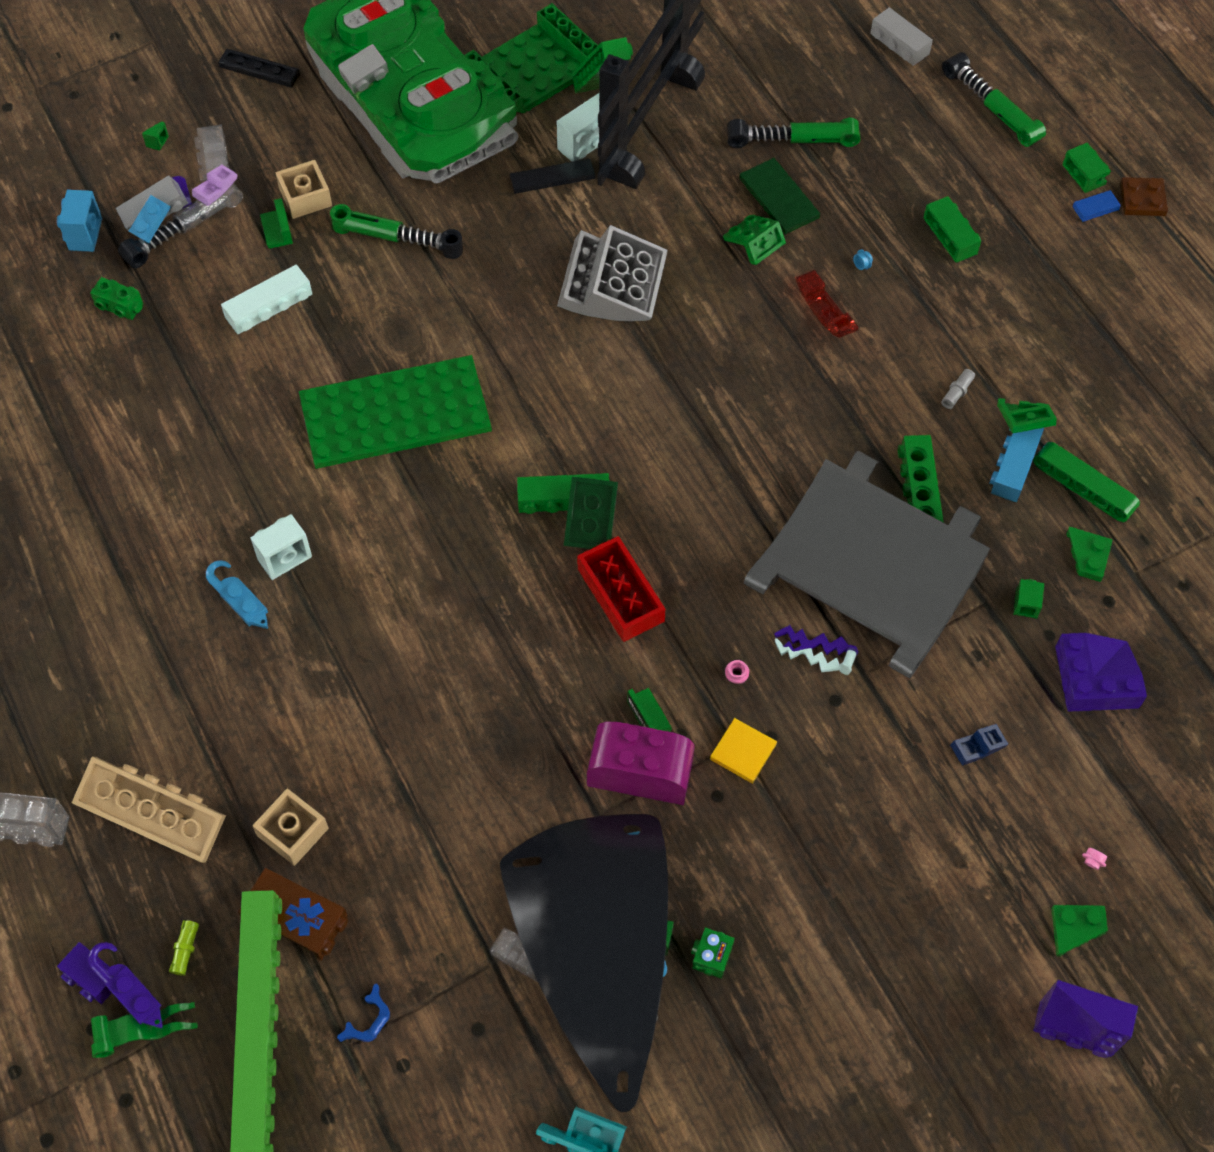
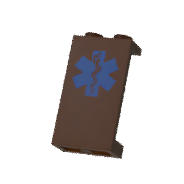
[238,868,348,961]

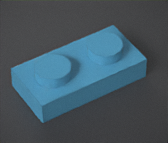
[129,195,171,243]

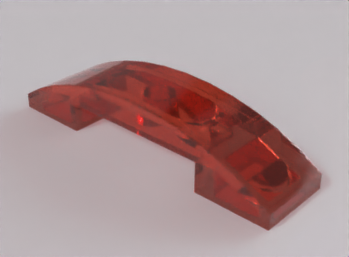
[796,270,859,338]

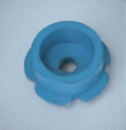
[853,249,873,270]

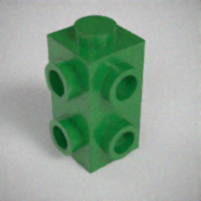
[90,277,143,320]

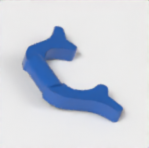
[337,984,390,1042]

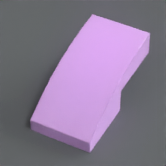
[192,164,237,206]

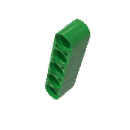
[1033,441,1140,522]

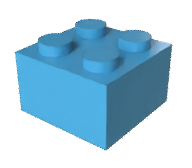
[57,190,103,252]

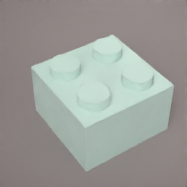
[250,514,312,580]

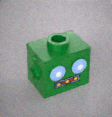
[691,927,735,979]

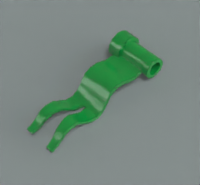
[91,1002,198,1058]

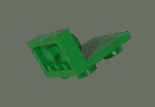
[723,215,786,265]

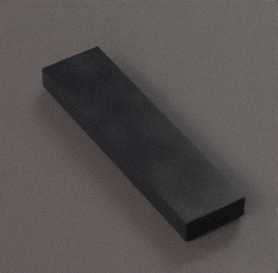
[218,49,300,88]
[510,159,595,194]

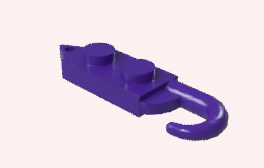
[88,942,163,1029]

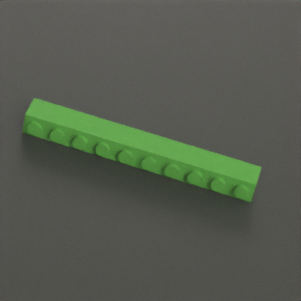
[230,890,282,1152]

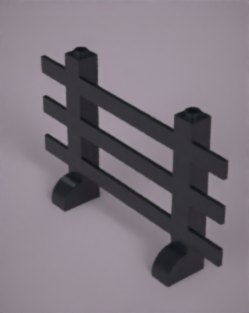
[598,0,705,189]

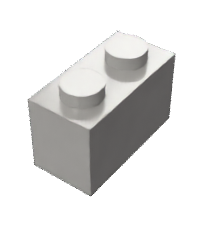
[338,44,389,94]

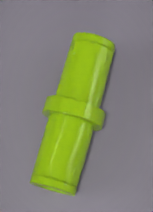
[169,920,199,976]

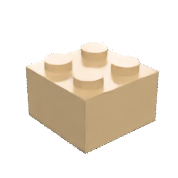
[275,160,332,219]
[253,788,329,866]

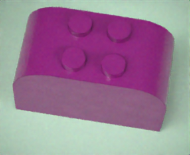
[587,722,695,805]

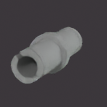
[941,369,975,409]

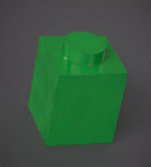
[1013,579,1044,619]

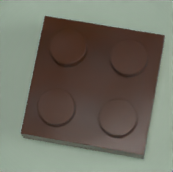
[1120,177,1168,216]

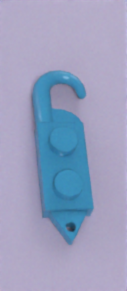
[206,560,268,629]

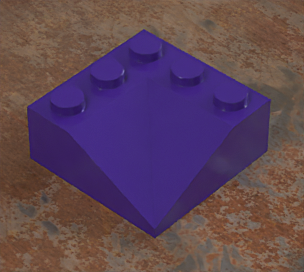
[1055,633,1147,712]
[1033,980,1138,1058]

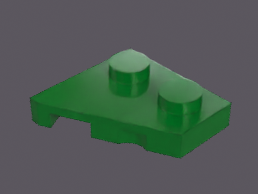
[997,398,1057,433]
[1066,526,1113,582]
[1051,905,1108,956]

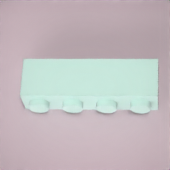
[221,264,312,334]

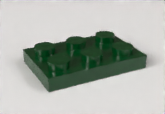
[563,476,618,549]

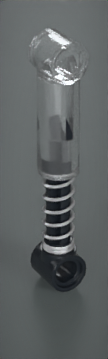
[118,183,243,268]

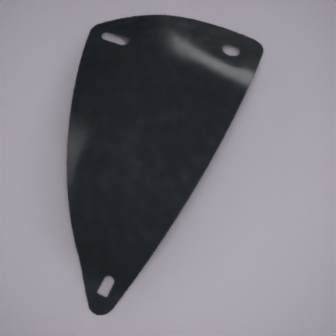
[500,814,668,1112]

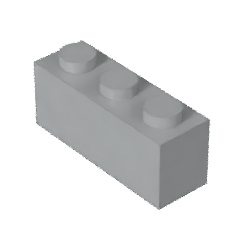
[870,7,933,66]
[116,175,188,231]

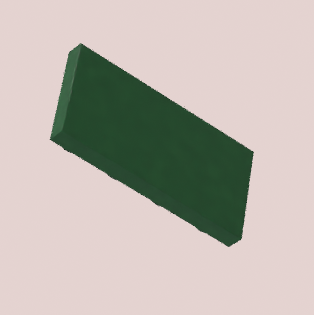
[739,158,820,235]

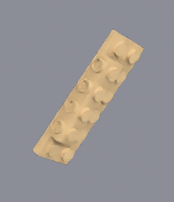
[72,757,226,863]

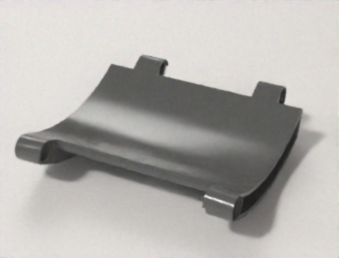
[744,451,990,679]

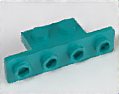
[536,1107,627,1152]

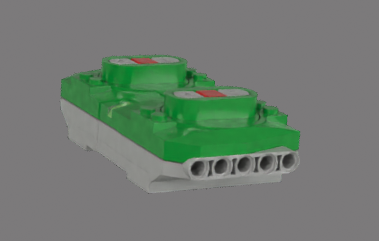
[303,0,518,183]

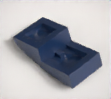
[950,724,1009,766]

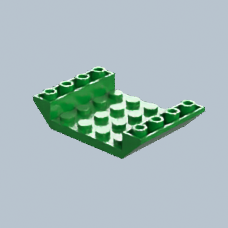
[464,3,598,113]

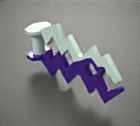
[774,625,859,675]

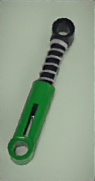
[942,52,1046,147]
[727,117,860,148]
[330,204,463,259]

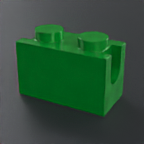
[1062,142,1111,193]

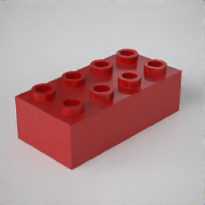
[577,536,666,642]

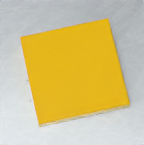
[710,718,777,784]

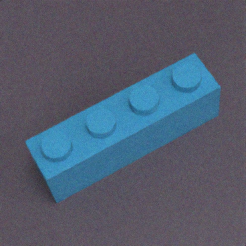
[989,428,1044,502]

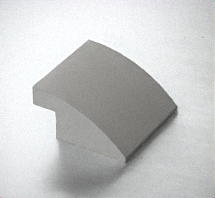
[557,225,668,321]

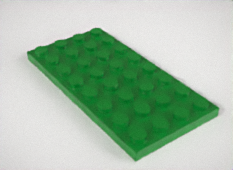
[299,355,492,469]

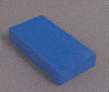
[1072,190,1121,222]

